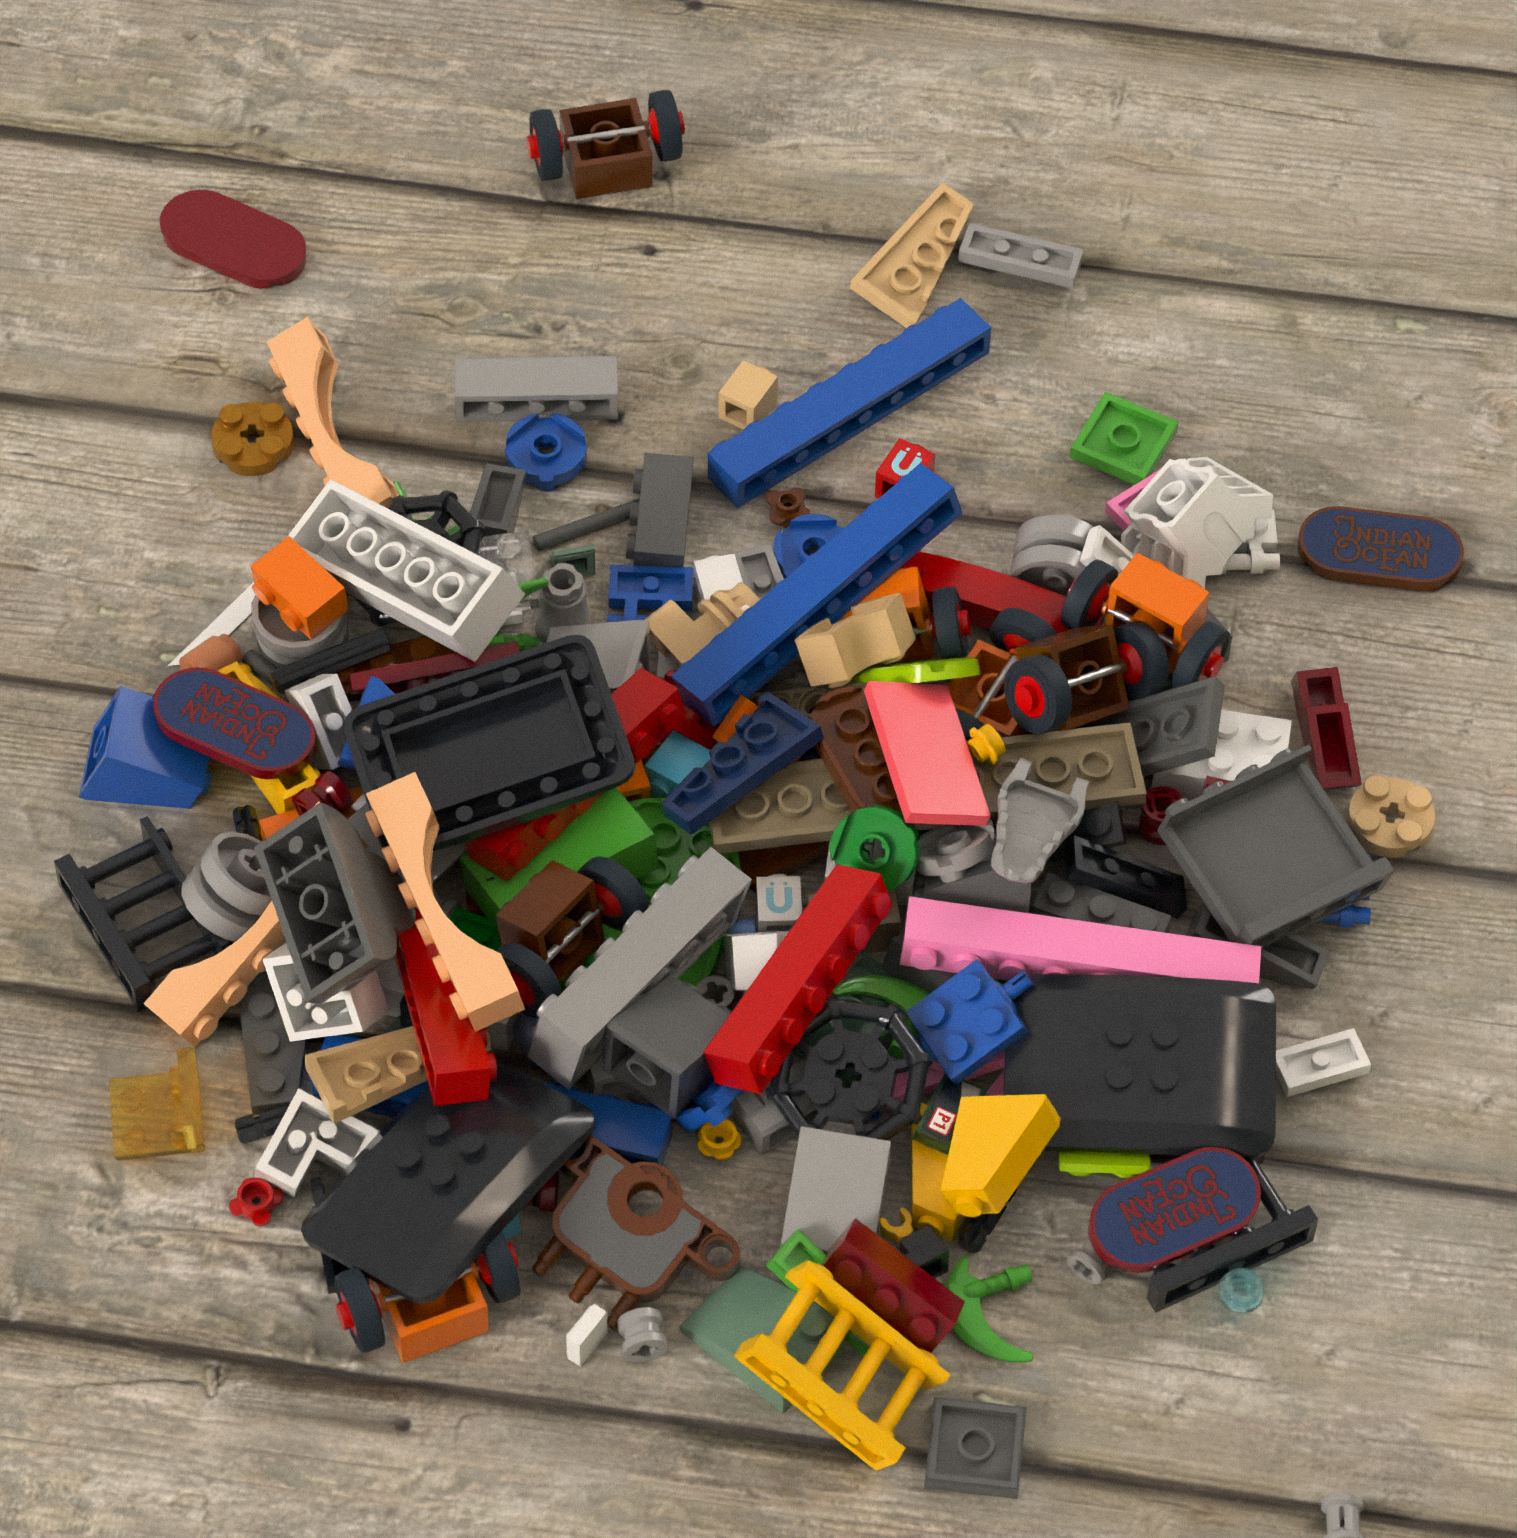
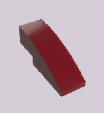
[1291,667,1362,790]

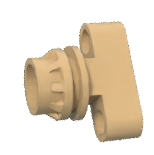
[644,582,760,668]

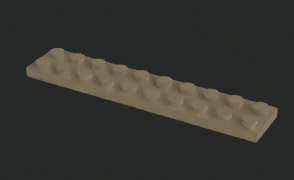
[709,722,1147,854]

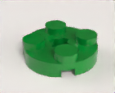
[830,805,920,891]

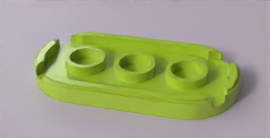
[847,657,980,684]

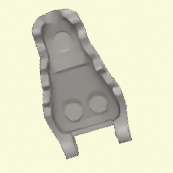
[991,757,1090,884]

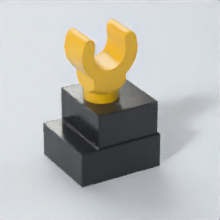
[880,1207,949,1278]

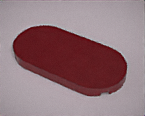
[160,190,306,289]

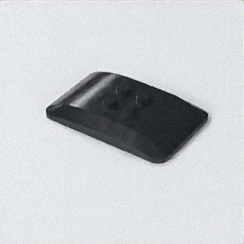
[343,634,635,851]
[1004,974,1276,1158]
[301,1061,596,1304]

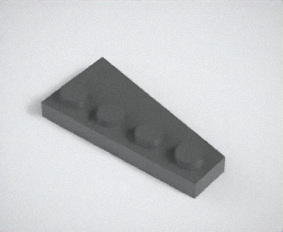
[239,971,307,1115]

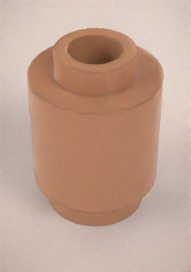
[179,634,243,671]

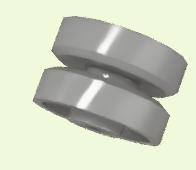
[1010,514,1093,597]
[251,595,349,668]
[181,831,272,942]

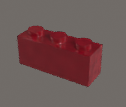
[821,1218,965,1353]

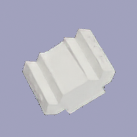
[1121,457,1273,589]

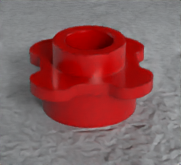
[229,1177,283,1226]

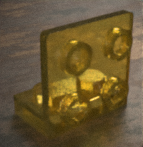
[109,1047,205,1161]

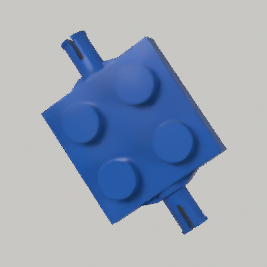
[902,959,1034,1085]

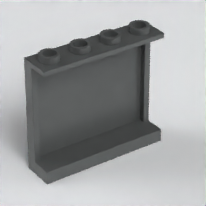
[1157,744,1395,949]

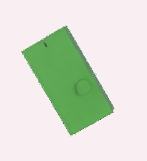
[459,787,659,934]

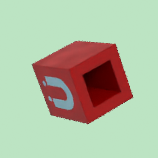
[875,438,935,499]

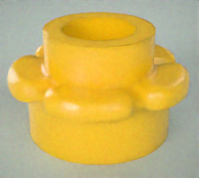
[967,724,1006,765]
[697,1119,741,1160]

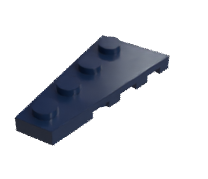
[661,691,824,835]

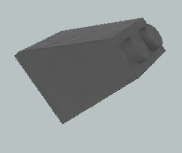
[915,832,1032,913]
[603,975,732,1119]

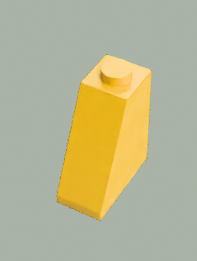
[941,1094,1061,1217]
[910,1103,965,1242]

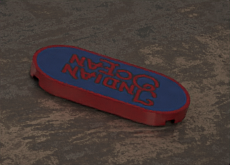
[153,667,315,780]
[1088,1147,1261,1273]

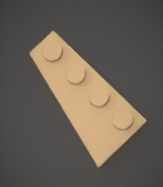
[849,182,974,328]
[305,1026,491,1124]

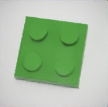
[1069,391,1179,485]

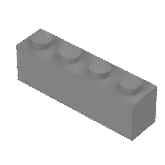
[455,355,618,422]

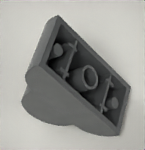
[254,802,416,1004]

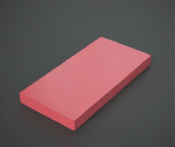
[864,681,991,826]

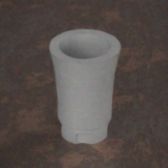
[535,563,593,643]

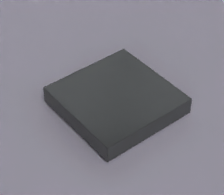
[924,1397,1027,1499]

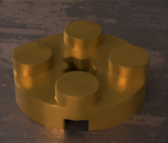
[211,402,294,476]

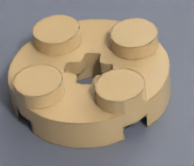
[1347,775,1435,858]

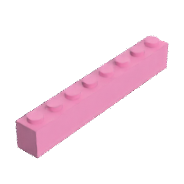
[900,896,1261,984]

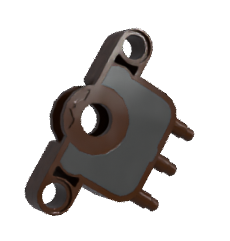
[532,1135,740,1330]

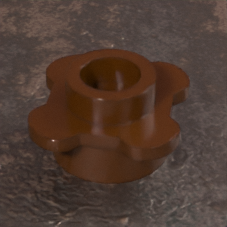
[766,488,810,528]

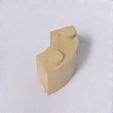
[795,593,916,688]

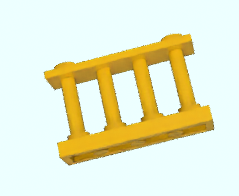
[733,1260,951,1471]

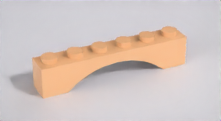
[267,317,399,508]
[365,772,525,1032]
[144,801,369,1047]

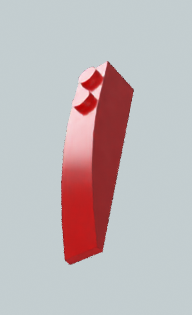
[900,551,1105,633]
[394,907,497,1106]

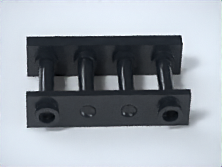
[54,816,234,1012]
[1146,1154,1318,1313]

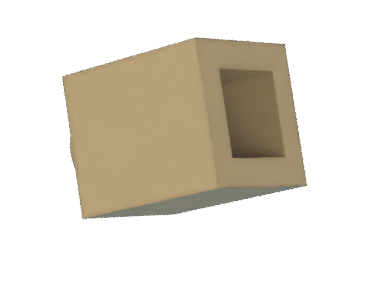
[718,360,778,430]

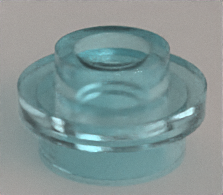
[1218,1268,1265,1314]

